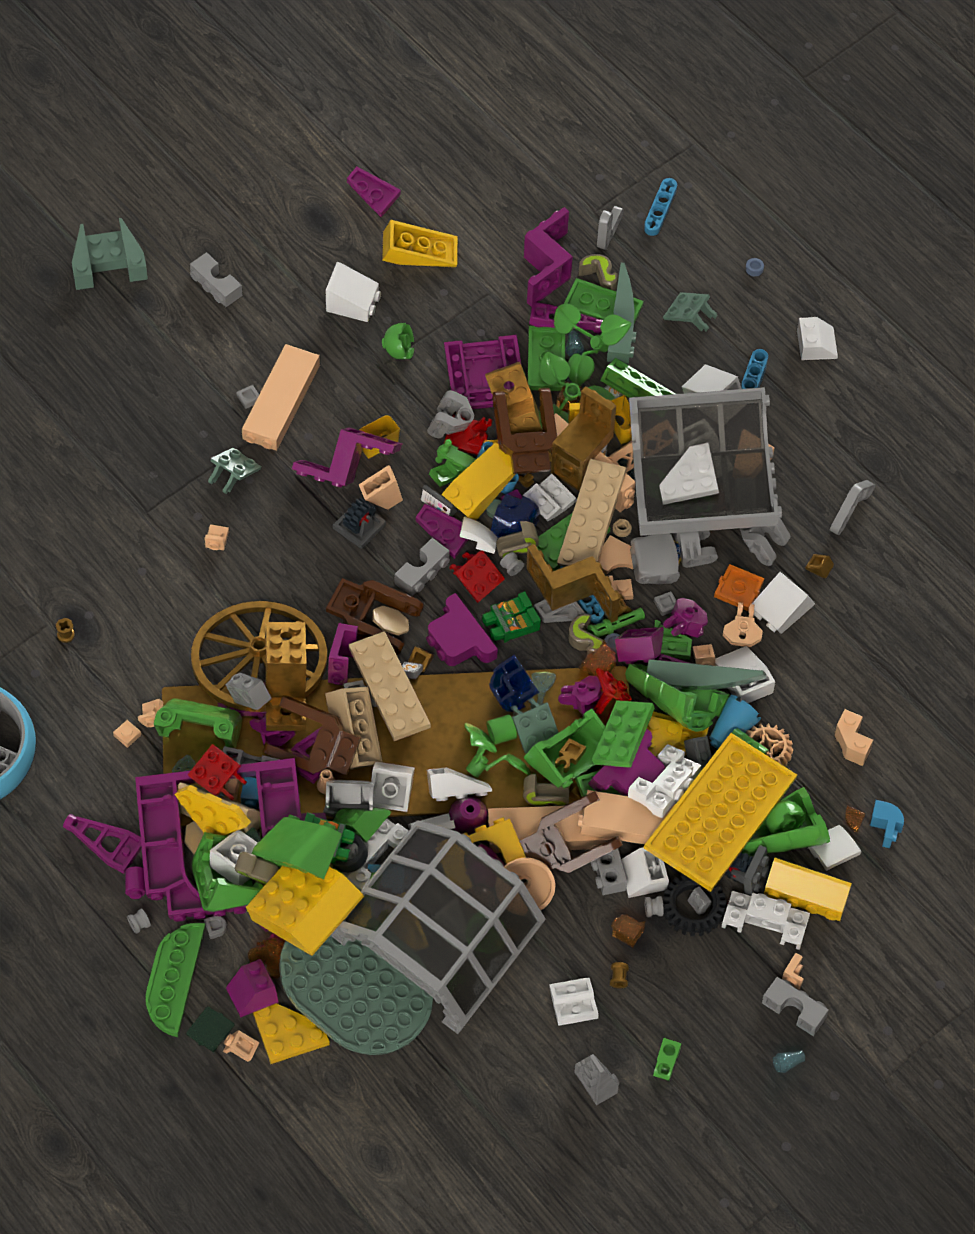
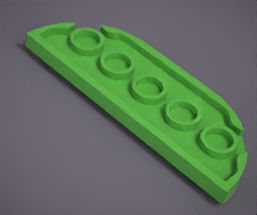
[146,923,206,1037]

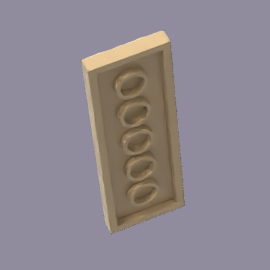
[557,459,627,567]
[349,631,431,741]

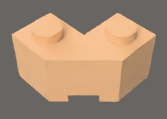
[835,709,873,766]

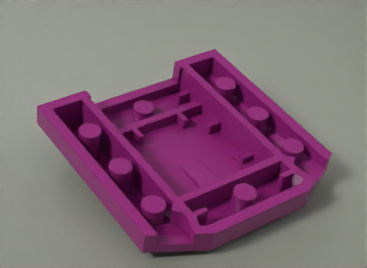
[444,335,521,409]

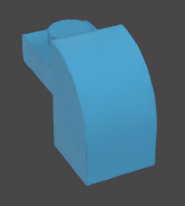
[870,800,904,848]

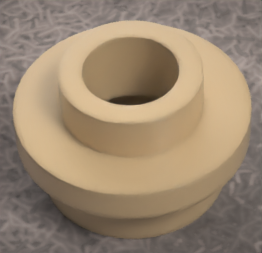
[613,519,632,537]

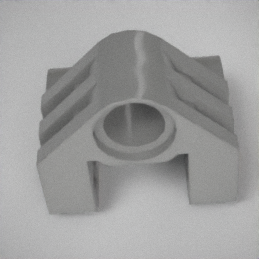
[427,390,474,438]
[740,518,791,566]
[673,531,718,568]

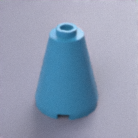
[710,695,761,749]

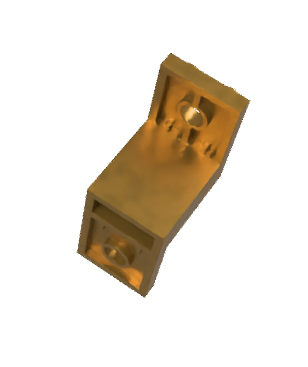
[485,362,552,462]
[551,386,616,492]
[527,544,621,623]
[265,622,307,731]

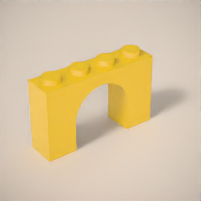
[435,817,526,895]

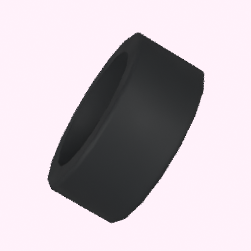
[333,834,368,873]

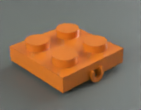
[714,564,764,611]

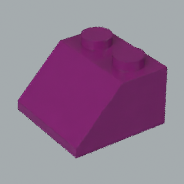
[615,627,664,664]
[226,959,278,1017]

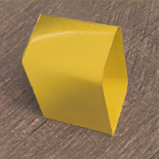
[611,395,632,444]
[359,415,400,459]

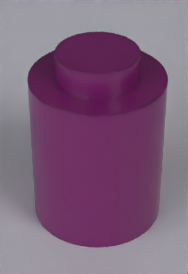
[125,867,146,899]

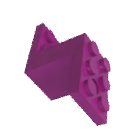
[524,207,573,307]
[292,427,402,487]

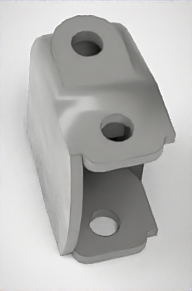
[630,533,680,585]
[325,780,374,810]

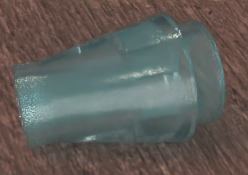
[566,331,584,357]
[773,1050,805,1073]

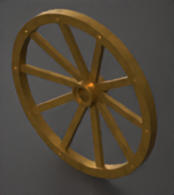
[191,601,327,712]

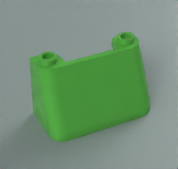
[154,698,243,749]
[523,709,605,789]
[251,814,342,879]
[192,832,263,912]

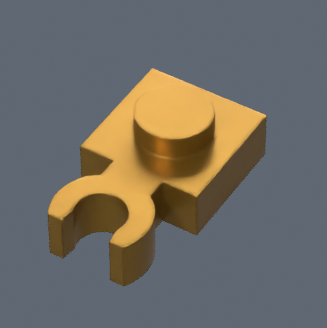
[555,738,586,773]

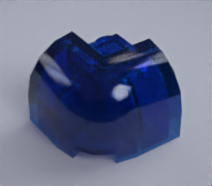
[491,494,540,538]
[489,654,539,712]

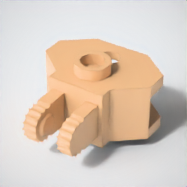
[723,602,763,647]

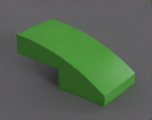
[429,460,465,487]

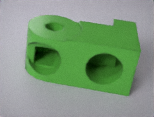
[653,1038,682,1081]

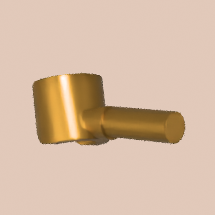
[518,473,534,488]

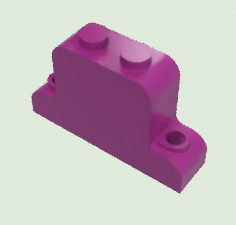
[426,593,498,666]
[588,729,665,796]

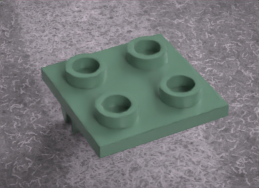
[663,292,717,332]
[208,448,262,494]
[511,698,559,754]

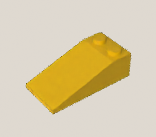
[382,220,458,267]
[441,442,515,521]

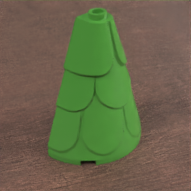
[625,664,730,732]
[742,787,830,856]

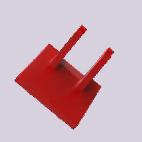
[444,415,493,455]
[449,550,505,603]
[594,668,632,719]
[188,744,247,801]

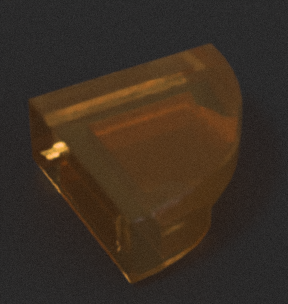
[845,806,866,832]

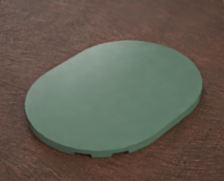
[279,910,433,1055]

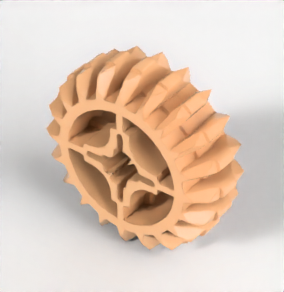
[746,723,793,767]

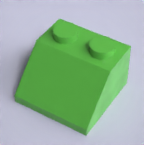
[333,807,391,842]

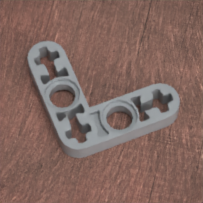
[597,206,624,250]
[830,480,875,535]

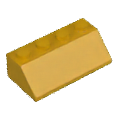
[764,858,852,921]

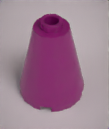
[449,796,488,835]

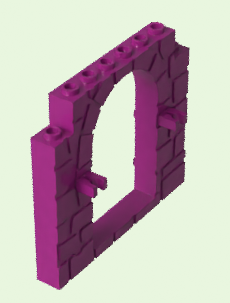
[135,758,302,922]

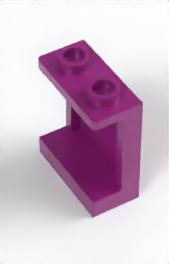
[328,623,358,685]

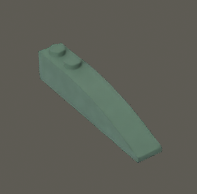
[607,263,637,364]
[647,660,766,691]

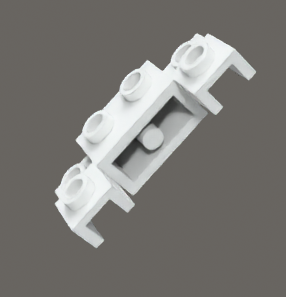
[628,744,701,818]
[334,819,409,892]
[722,891,810,950]

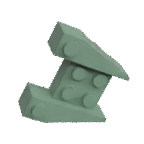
[72,218,148,290]

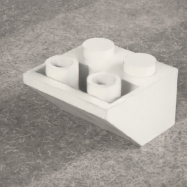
[621,848,669,898]

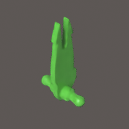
[435,439,476,469]

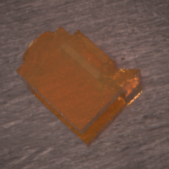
[611,914,646,947]

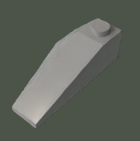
[574,1054,619,1105]

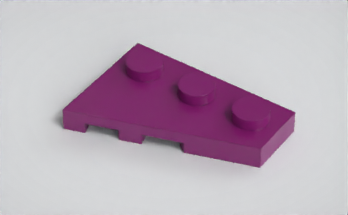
[347,167,401,217]
[416,503,469,559]

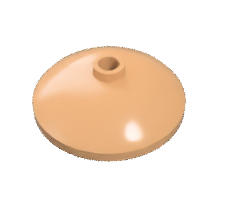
[495,858,555,915]

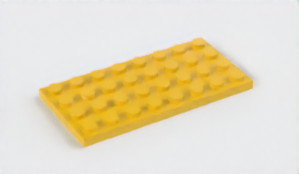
[644,733,797,892]

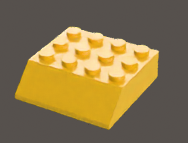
[246,866,364,956]

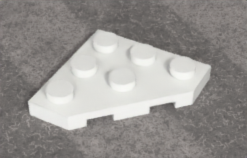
[659,443,719,505]

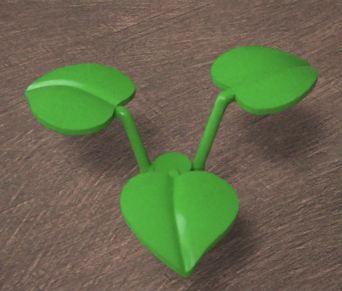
[554,304,632,388]
[539,352,616,427]
[464,723,531,778]

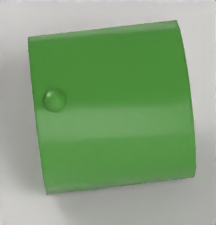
[486,714,517,745]

